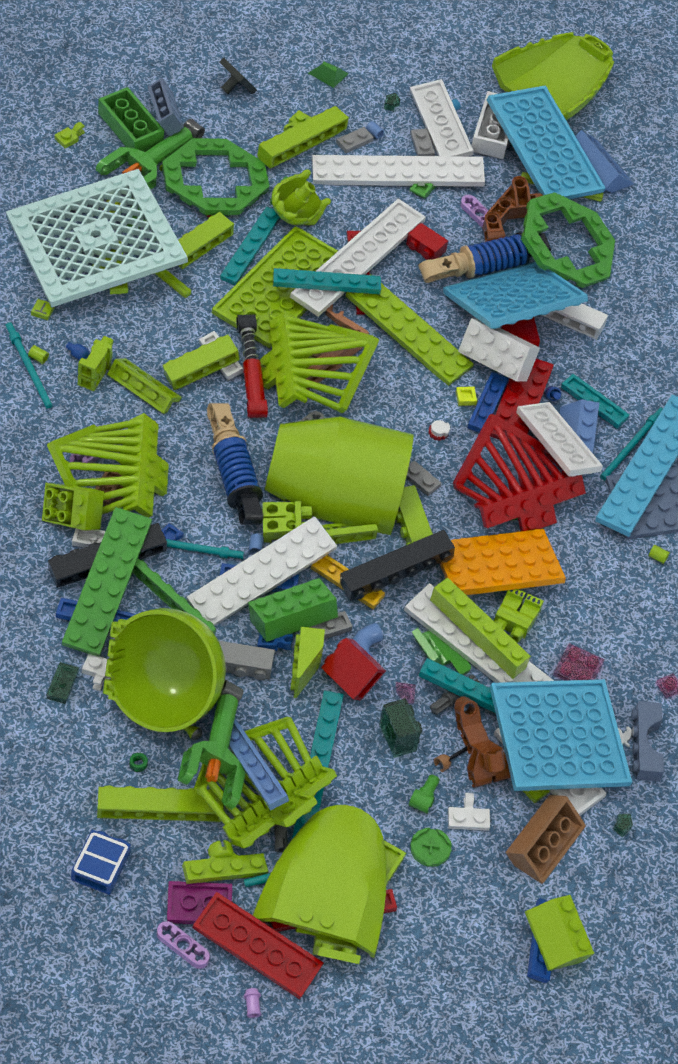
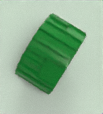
[129,752,148,773]

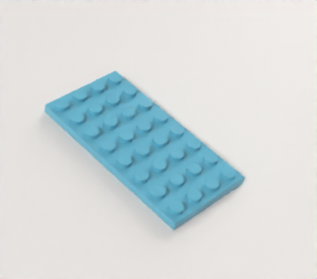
[487,85,605,199]

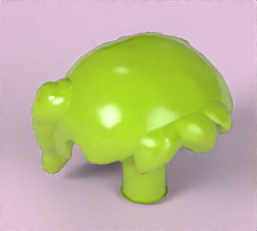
[271,169,331,226]

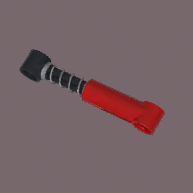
[236,314,268,418]

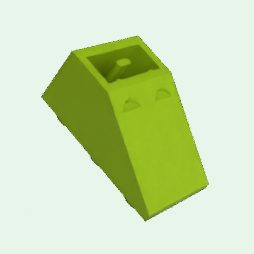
[42,482,104,530]
[290,627,325,698]

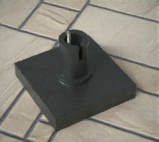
[219,57,257,94]

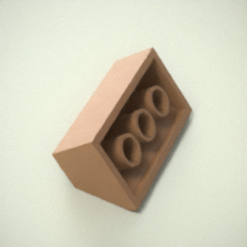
[505,795,586,884]

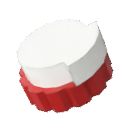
[428,420,450,441]

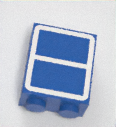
[71,829,131,895]

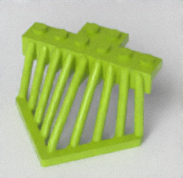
[260,311,379,413]
[47,413,169,518]
[194,716,337,848]

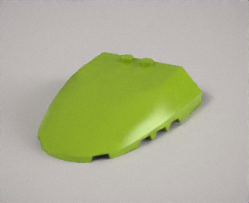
[492,32,614,120]
[253,805,386,958]

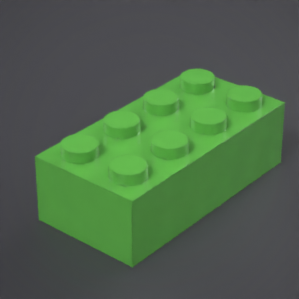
[98,87,164,152]
[248,578,338,642]

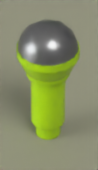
[184,725,202,740]

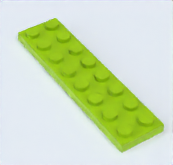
[345,274,474,386]

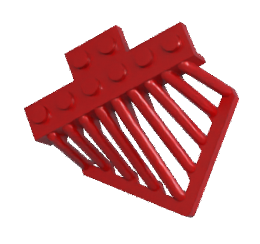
[453,414,586,531]

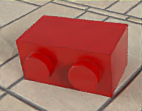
[406,223,448,260]

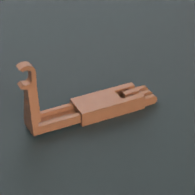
[306,304,369,390]

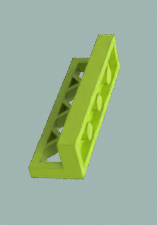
[107,358,182,414]
[322,523,378,544]

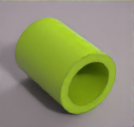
[28,345,49,364]
[648,544,670,564]

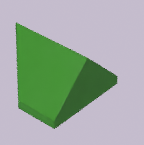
[308,61,348,88]

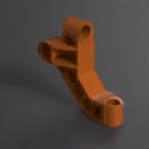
[482,176,543,242]
[454,696,511,788]

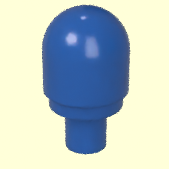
[66,342,90,361]
[545,386,561,402]

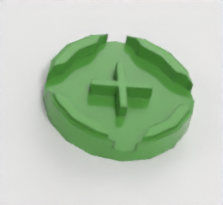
[410,828,452,867]

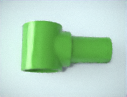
[408,775,440,814]

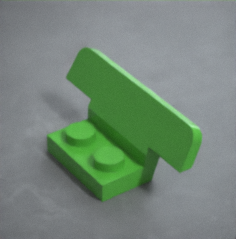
[412,628,471,675]

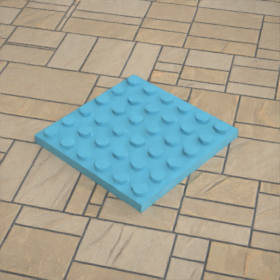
[443,262,588,329]
[490,679,632,791]

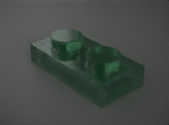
[46,662,79,704]

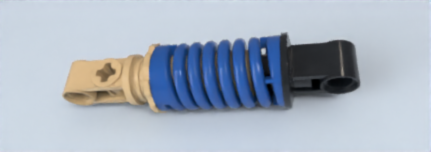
[419,232,551,283]
[207,403,263,525]

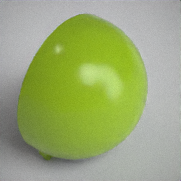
[103,608,226,732]

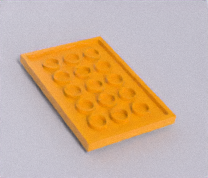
[440,529,566,595]

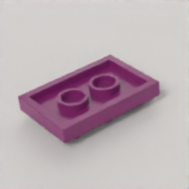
[167,881,232,924]

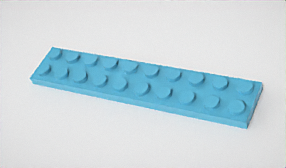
[595,394,678,537]

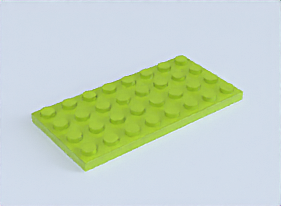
[211,226,338,349]

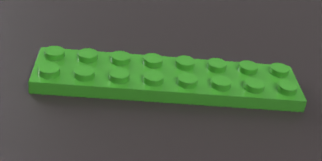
[62,507,152,657]

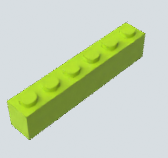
[257,106,349,169]
[430,577,531,679]
[97,785,224,822]

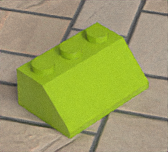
[525,895,594,971]

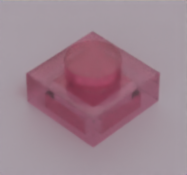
[656,673,678,698]

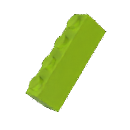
[178,212,234,269]
[162,334,240,390]
[396,485,432,545]

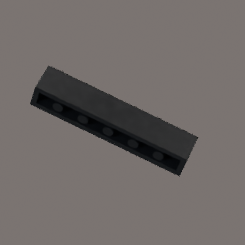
[48,523,167,588]
[340,530,455,601]

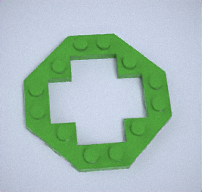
[162,138,270,215]
[521,192,615,288]

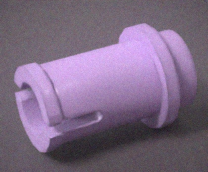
[244,988,261,1018]

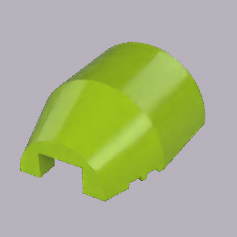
[264,416,414,535]

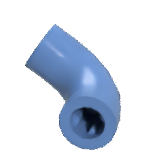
[353,623,383,657]

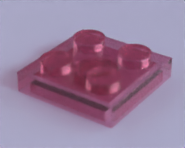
[553,643,605,681]

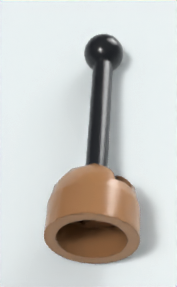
[434,743,469,772]

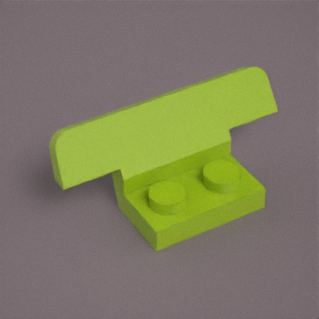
[295,927,361,964]

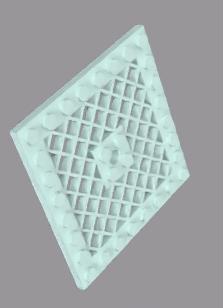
[6,169,188,307]

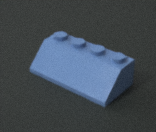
[575,130,634,193]
[552,399,599,467]

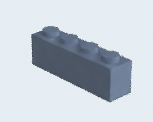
[148,78,184,136]

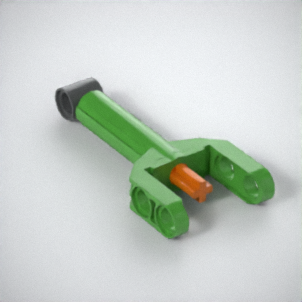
[96,118,205,199]
[178,680,246,810]

